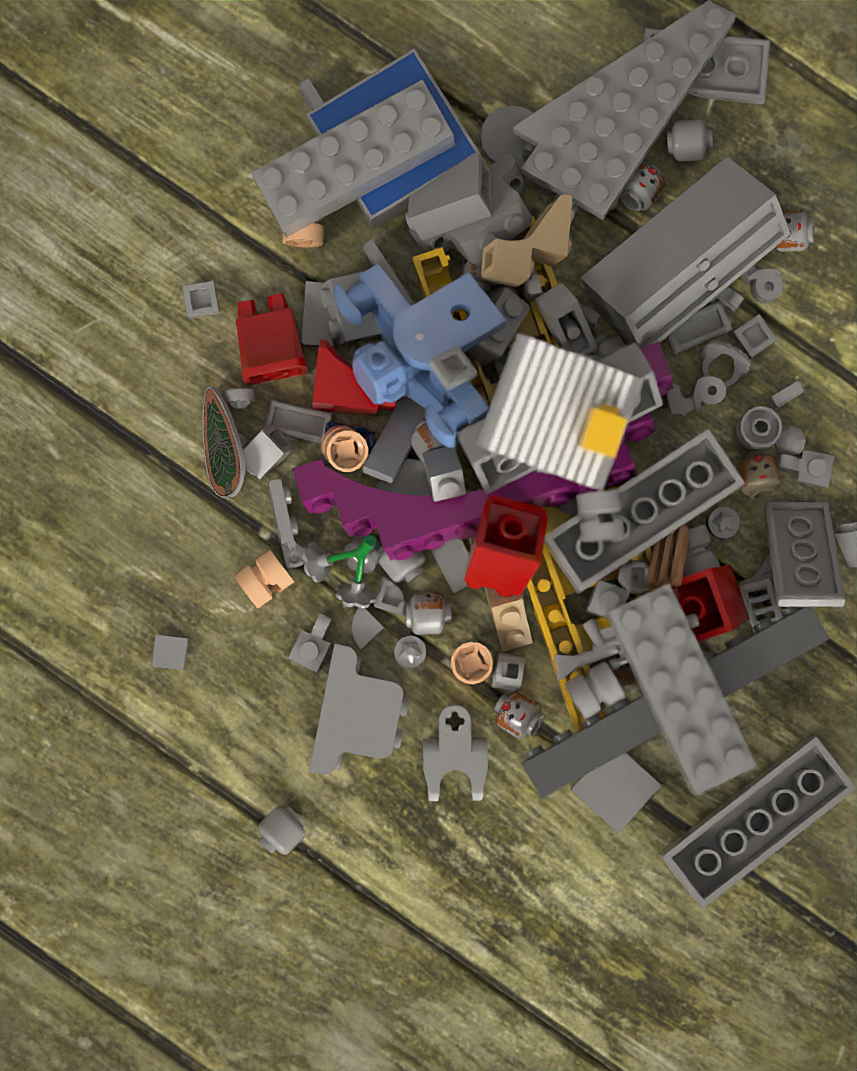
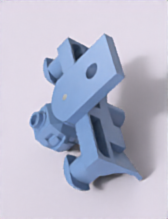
[333,264,506,448]

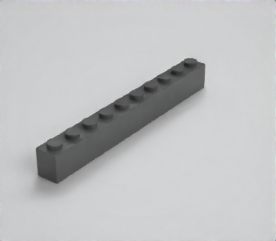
[521,606,830,799]

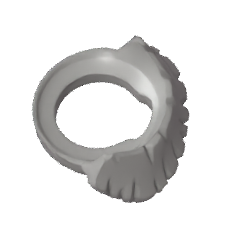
[700,341,751,388]

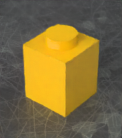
[578,403,627,458]

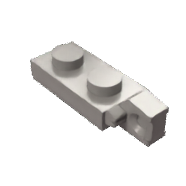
[267,478,305,568]

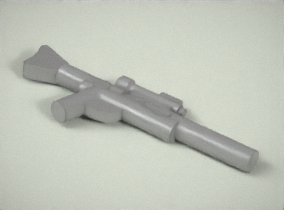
[554,613,700,680]

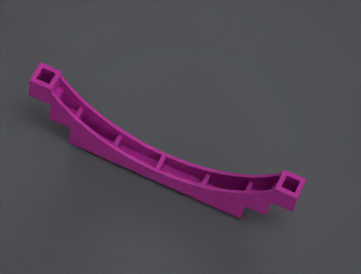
[293,342,674,561]

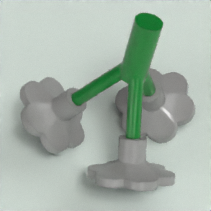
[302,535,381,608]

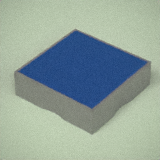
[306,48,480,229]

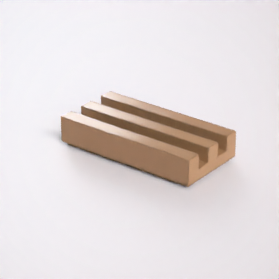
[647,525,690,589]

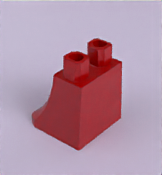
[236,293,309,387]
[312,339,396,417]
[464,494,548,598]
[671,565,750,642]

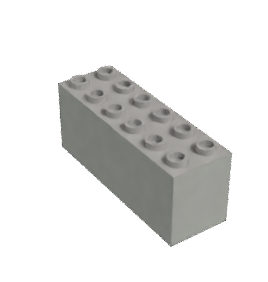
[580,156,790,348]

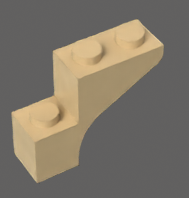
[480,194,574,288]
[469,532,533,652]

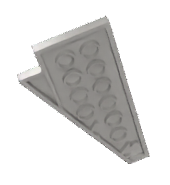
[513,0,736,220]

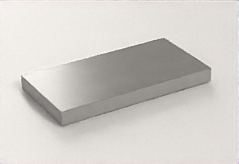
[643,28,770,104]
[764,502,845,607]

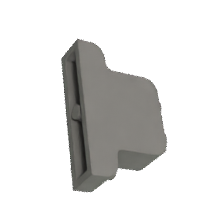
[408,153,532,264]
[309,644,409,774]

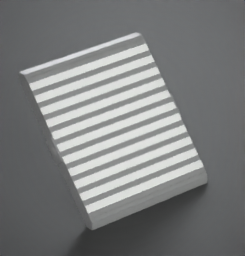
[476,333,644,491]

